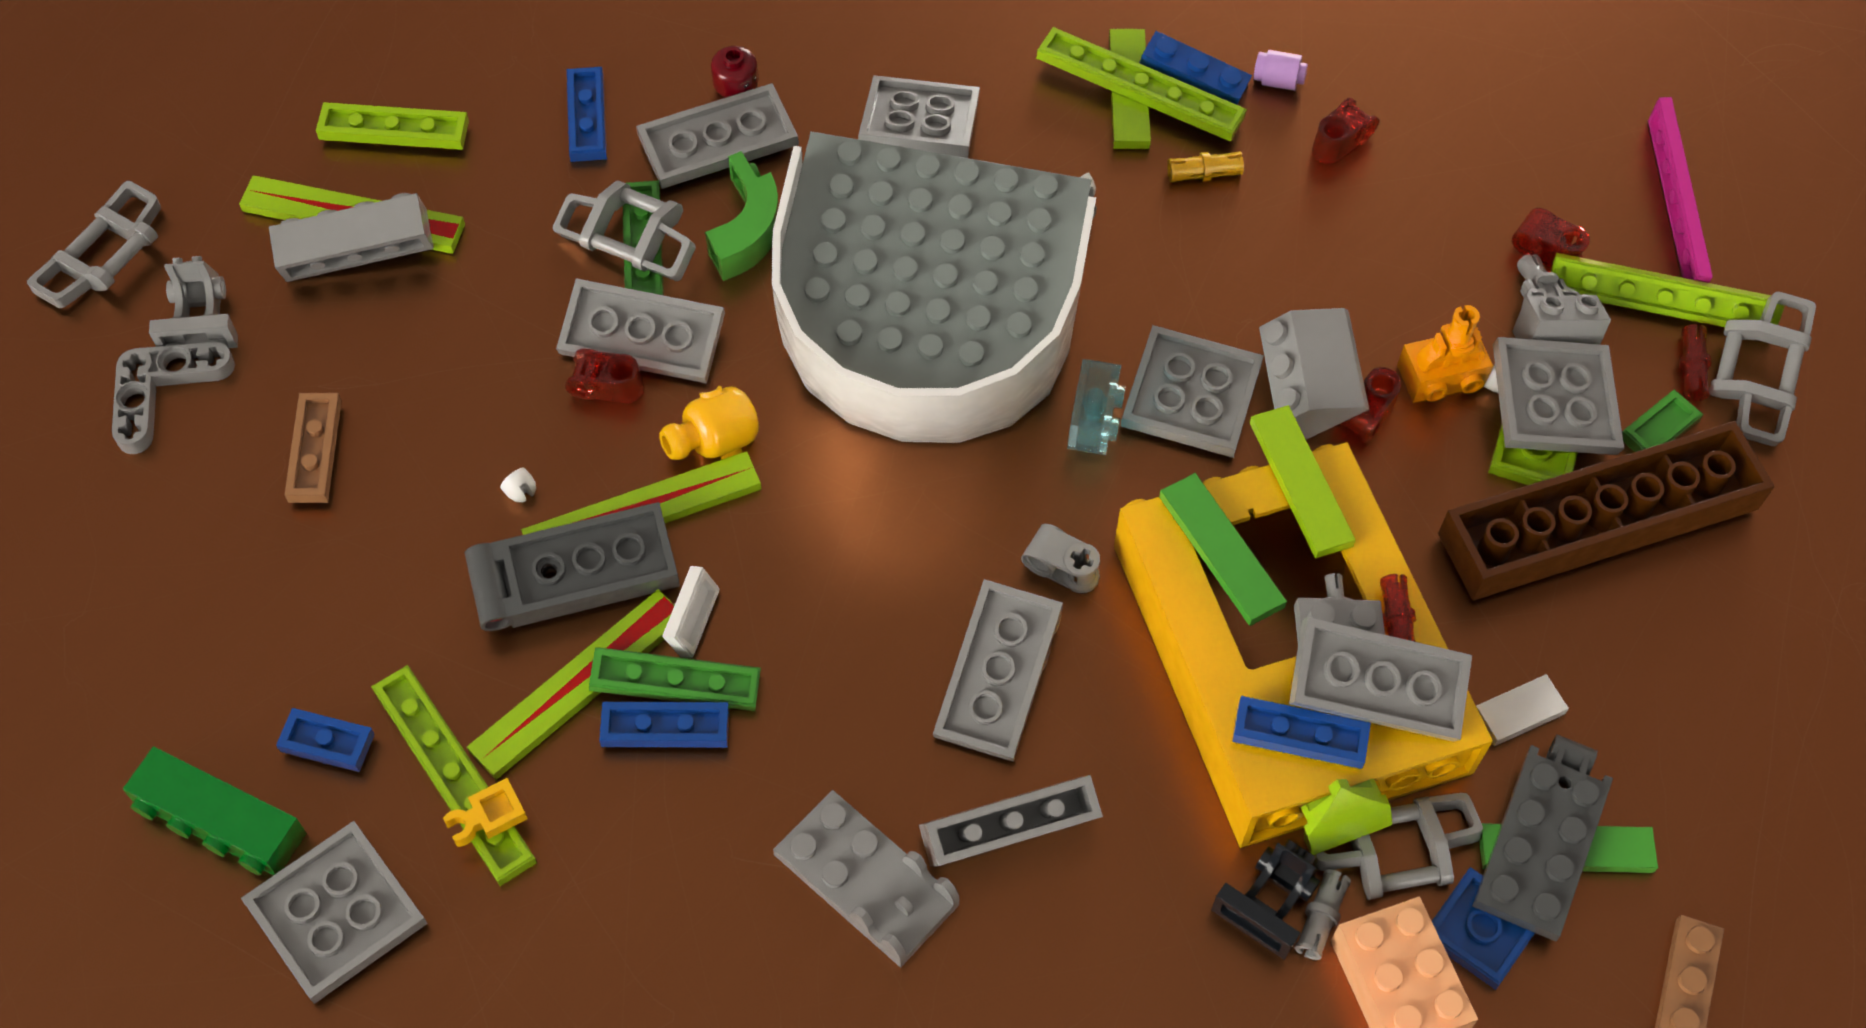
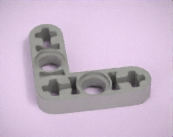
[112,342,235,454]

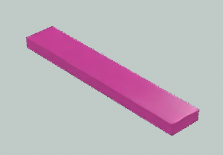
[1648,97,1713,283]

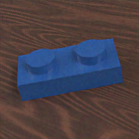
[276,708,375,772]

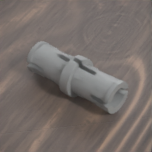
[1294,869,1351,960]

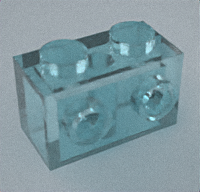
[1067,359,1126,455]

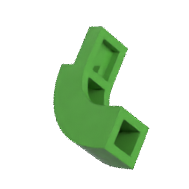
[705,151,779,281]

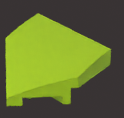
[1301,779,1392,855]

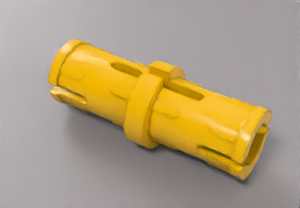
[1167,151,1244,182]

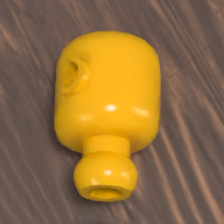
[659,386,759,460]

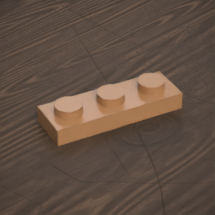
[284,393,342,503]
[1655,915,1725,1028]

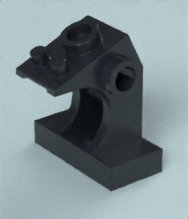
[1211,839,1321,960]

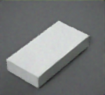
[662,566,720,658]
[1476,674,1569,746]

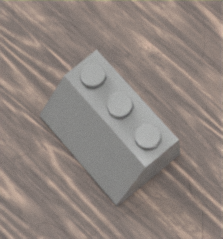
[1259,308,1369,440]

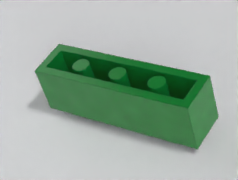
[123,746,307,875]

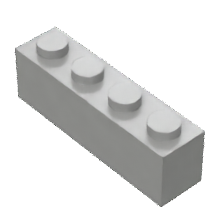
[269,193,434,282]
[919,775,1103,866]

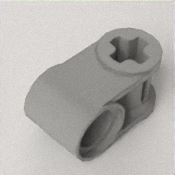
[1021,524,1100,593]

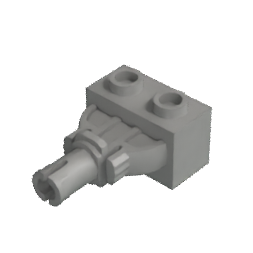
[1512,254,1611,344]

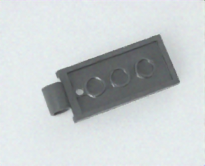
[1472,734,1613,941]

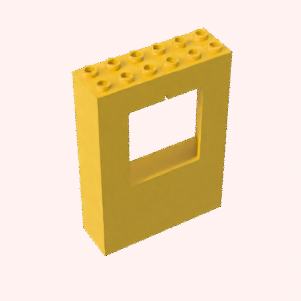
[1114,442,1493,848]

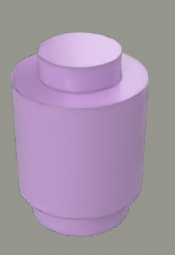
[1253,50,1308,91]

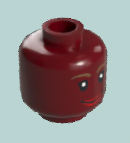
[711,46,759,98]

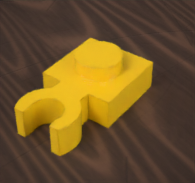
[443,778,528,847]

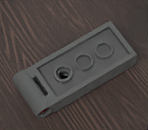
[464,502,680,631]

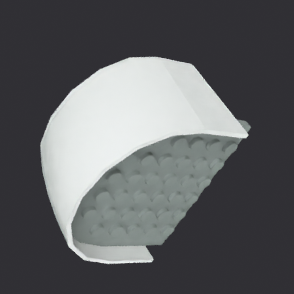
[772,131,1096,443]

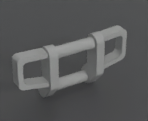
[553,180,696,281]
[27,181,161,308]
[1709,291,1816,446]
[1314,793,1483,900]

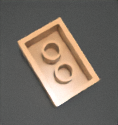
[1330,896,1479,1028]

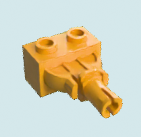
[1397,305,1493,403]

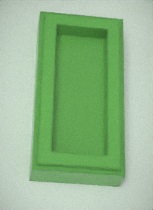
[1622,389,1704,452]

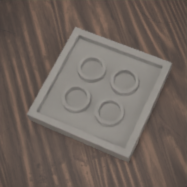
[858,75,980,158]
[1121,325,1264,458]
[1492,337,1624,455]
[241,821,428,1004]

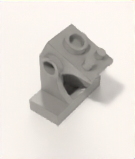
[149,256,238,348]

